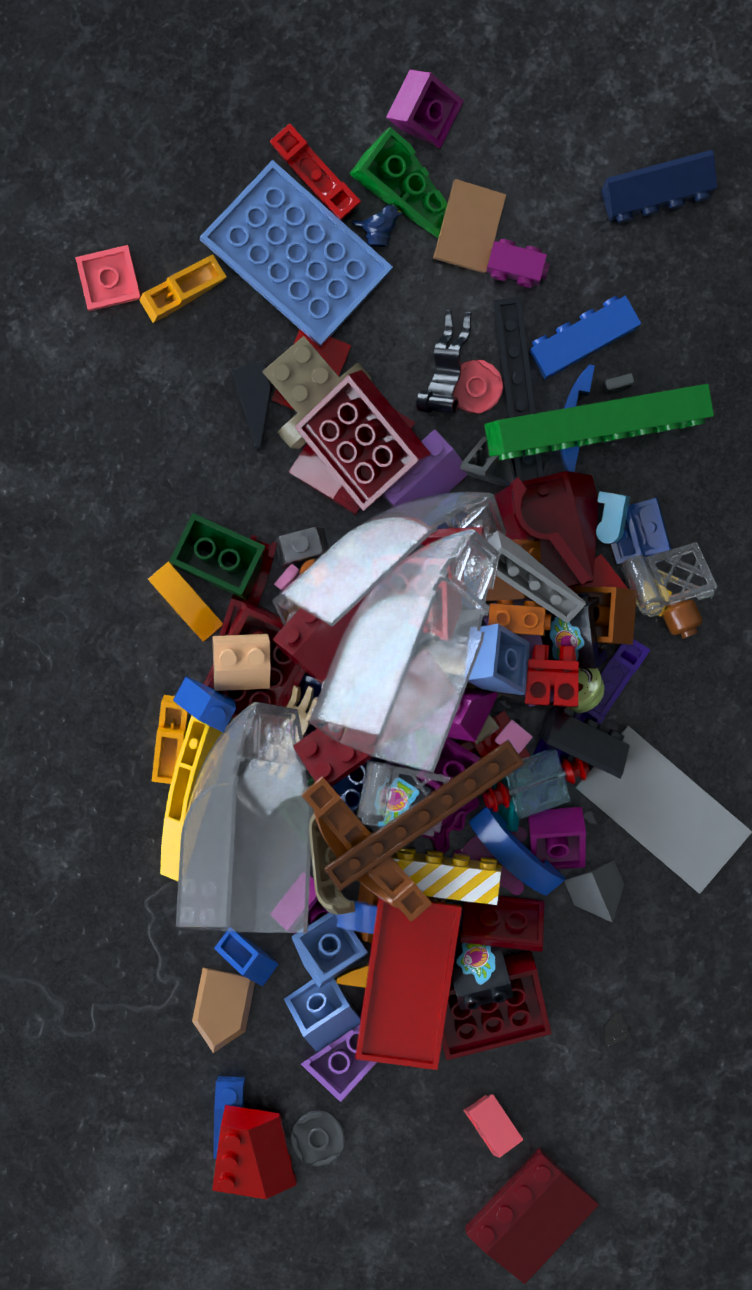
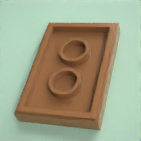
[433,179,506,274]

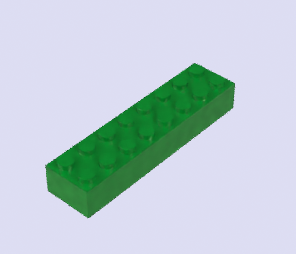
[484,384,714,461]

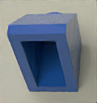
[173,676,236,732]
[214,927,279,986]

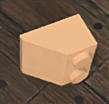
[213,634,270,691]

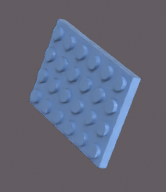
[200,160,393,347]

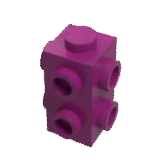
[486,239,550,288]

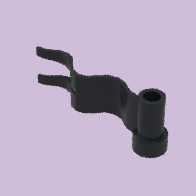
[416,310,472,413]

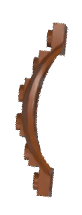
[301,777,432,922]

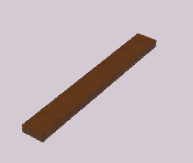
[324,740,525,891]

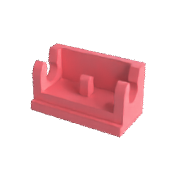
[463,1094,523,1158]

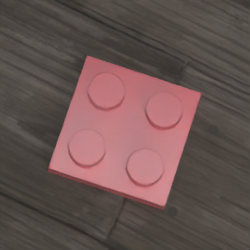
[75,245,141,312]

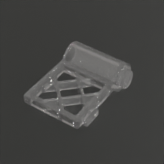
[621,542,717,617]
[357,761,450,836]

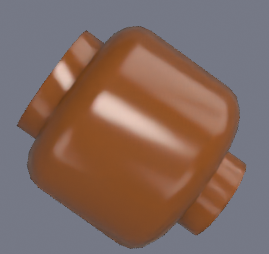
[663,596,703,638]

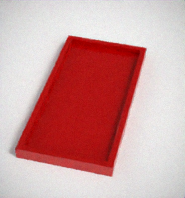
[355,897,462,1070]

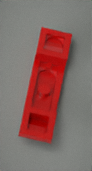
[270,124,361,220]

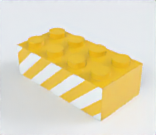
[392,847,502,905]

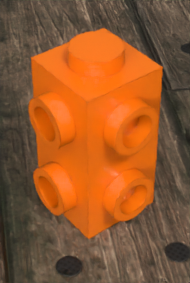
[488,600,551,636]

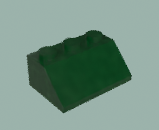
[169,513,266,600]

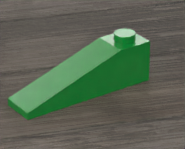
[350,127,447,238]

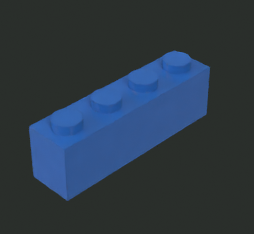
[529,295,641,380]

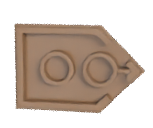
[192,967,255,1053]

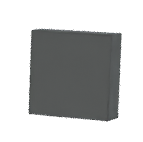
[603,373,634,394]

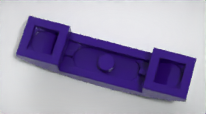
[575,639,650,724]

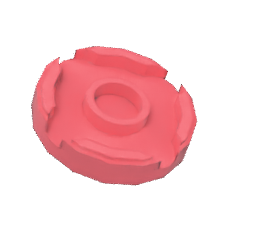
[453,360,503,414]

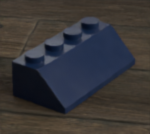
[601,149,717,223]

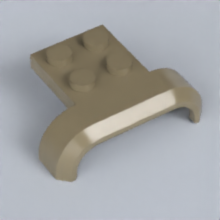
[262,336,372,449]
[309,812,374,915]

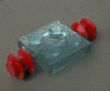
[483,748,589,819]

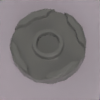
[291,1110,345,1167]

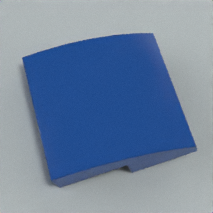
[602,498,672,564]

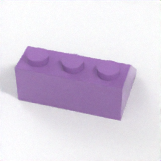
[383,429,468,521]

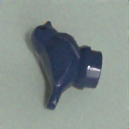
[352,205,402,247]

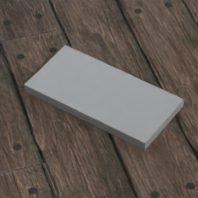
[575,726,752,894]

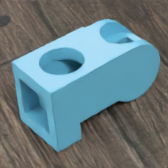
[596,491,630,543]

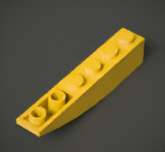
[160,715,232,882]

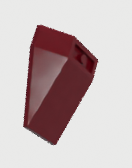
[487,471,599,588]

